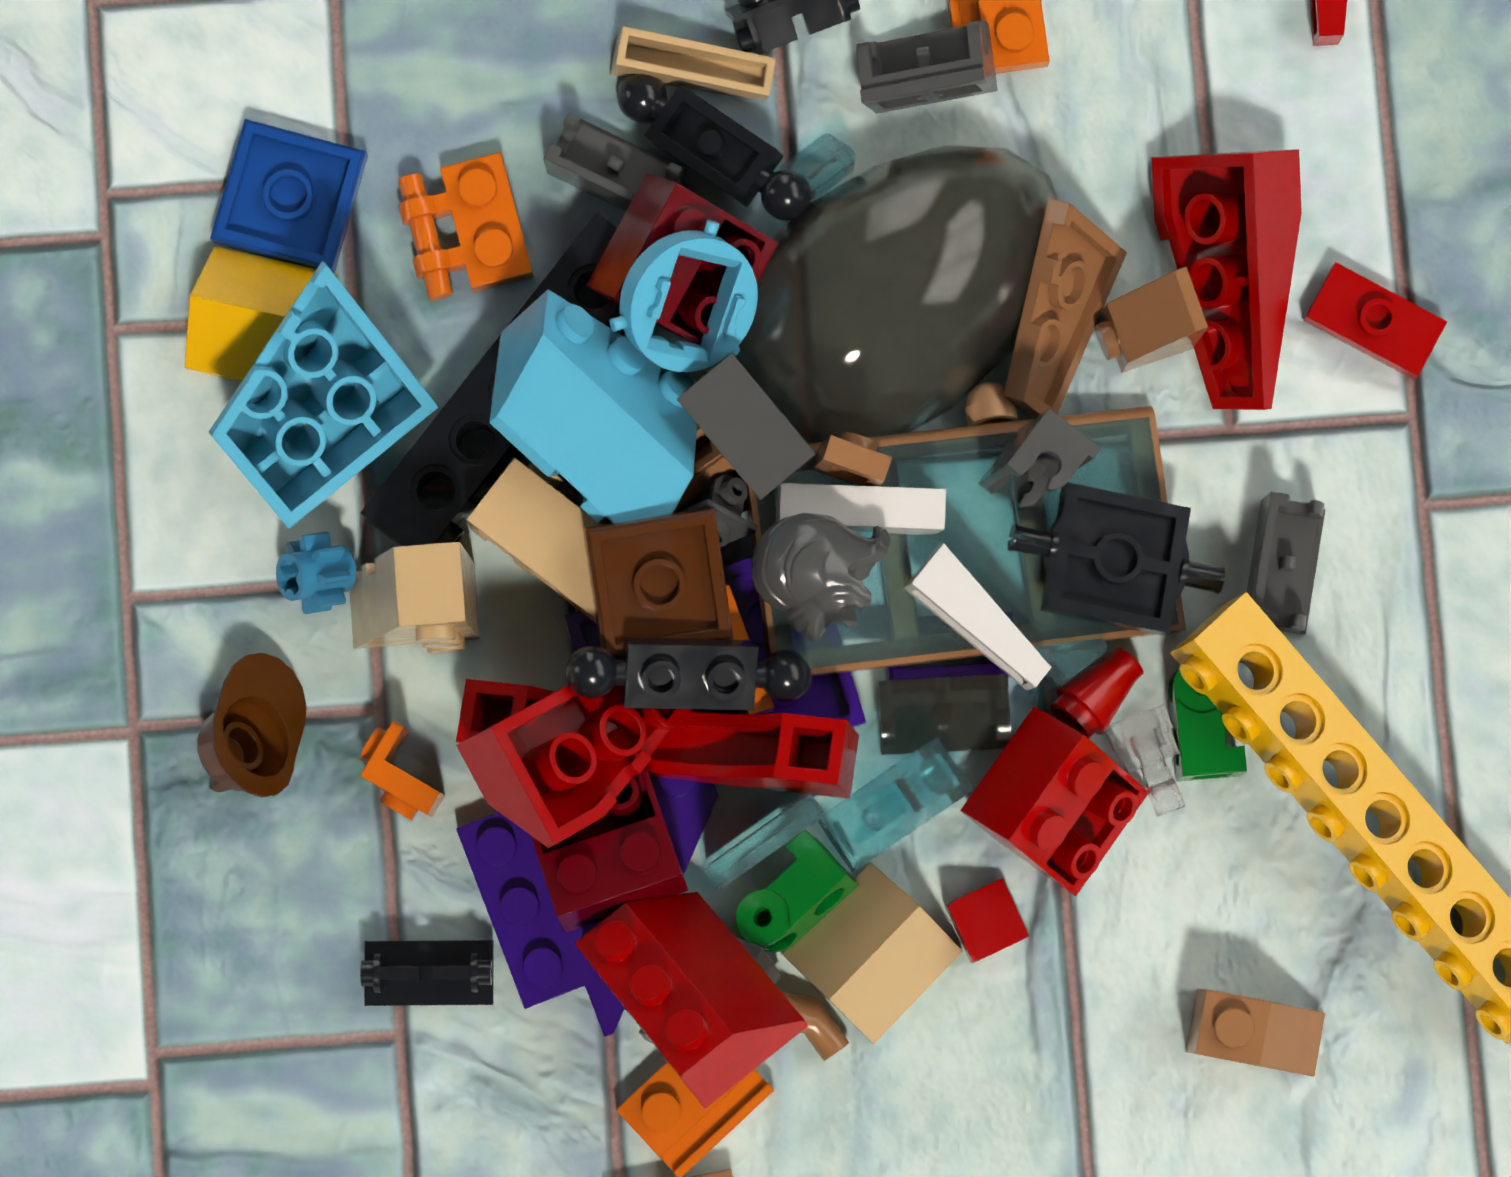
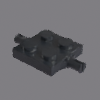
[1007,482,1225,636]

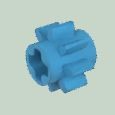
[276,532,356,614]

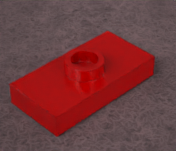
[1303,262,1447,380]

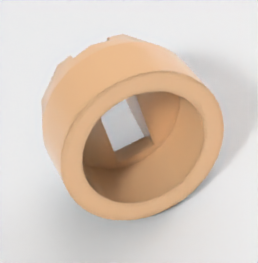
[965,382,1018,426]

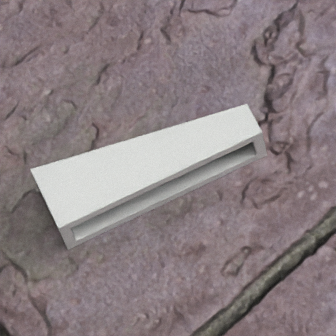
[776,483,946,536]
[904,543,1052,690]

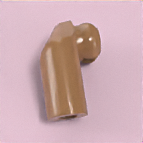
[782,992,849,1061]

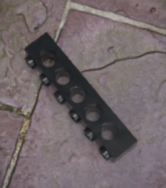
[360,212,621,546]

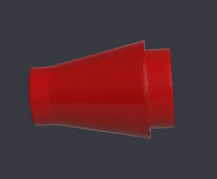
[1050,647,1144,739]

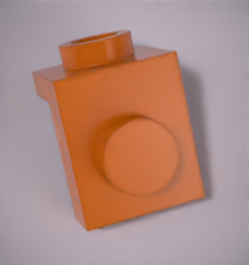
[359,720,445,821]

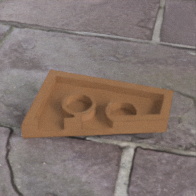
[1003,198,1127,418]

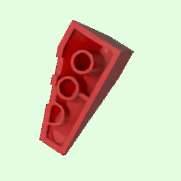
[1151,149,1302,410]
[456,657,692,848]

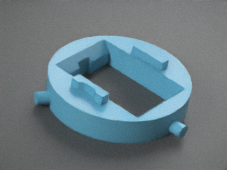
[610,220,758,372]

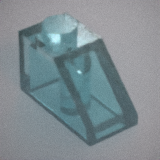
[816,737,973,872]

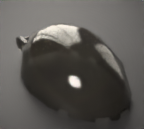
[685,145,1058,443]

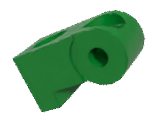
[1168,668,1247,782]
[735,829,859,953]

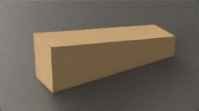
[610,26,776,101]

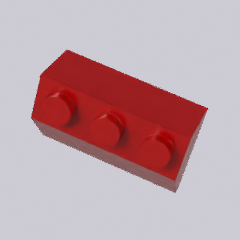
[574,892,809,1109]

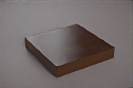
[583,508,733,658]

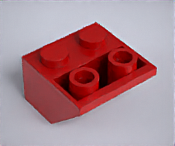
[960,706,1149,896]

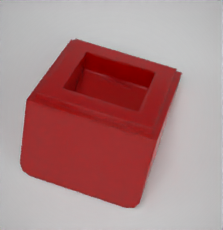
[944,878,1029,963]

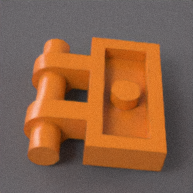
[398,152,534,301]

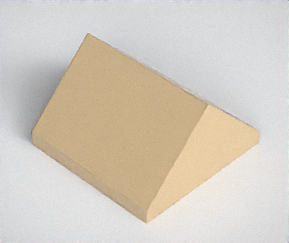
[782,862,963,1044]

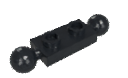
[617,74,812,221]
[565,637,812,710]

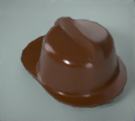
[197,653,307,798]

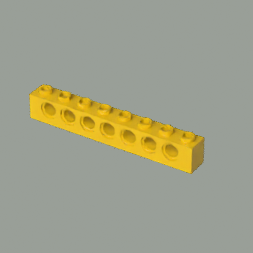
[1170,592,1511,1044]

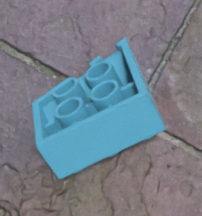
[209,261,439,529]
[489,289,697,524]

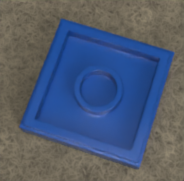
[210,119,368,273]

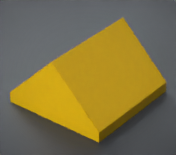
[184,246,338,382]

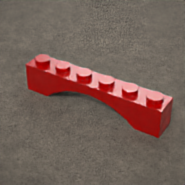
[456,679,859,799]

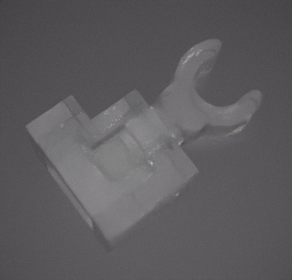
[1105,704,1185,817]

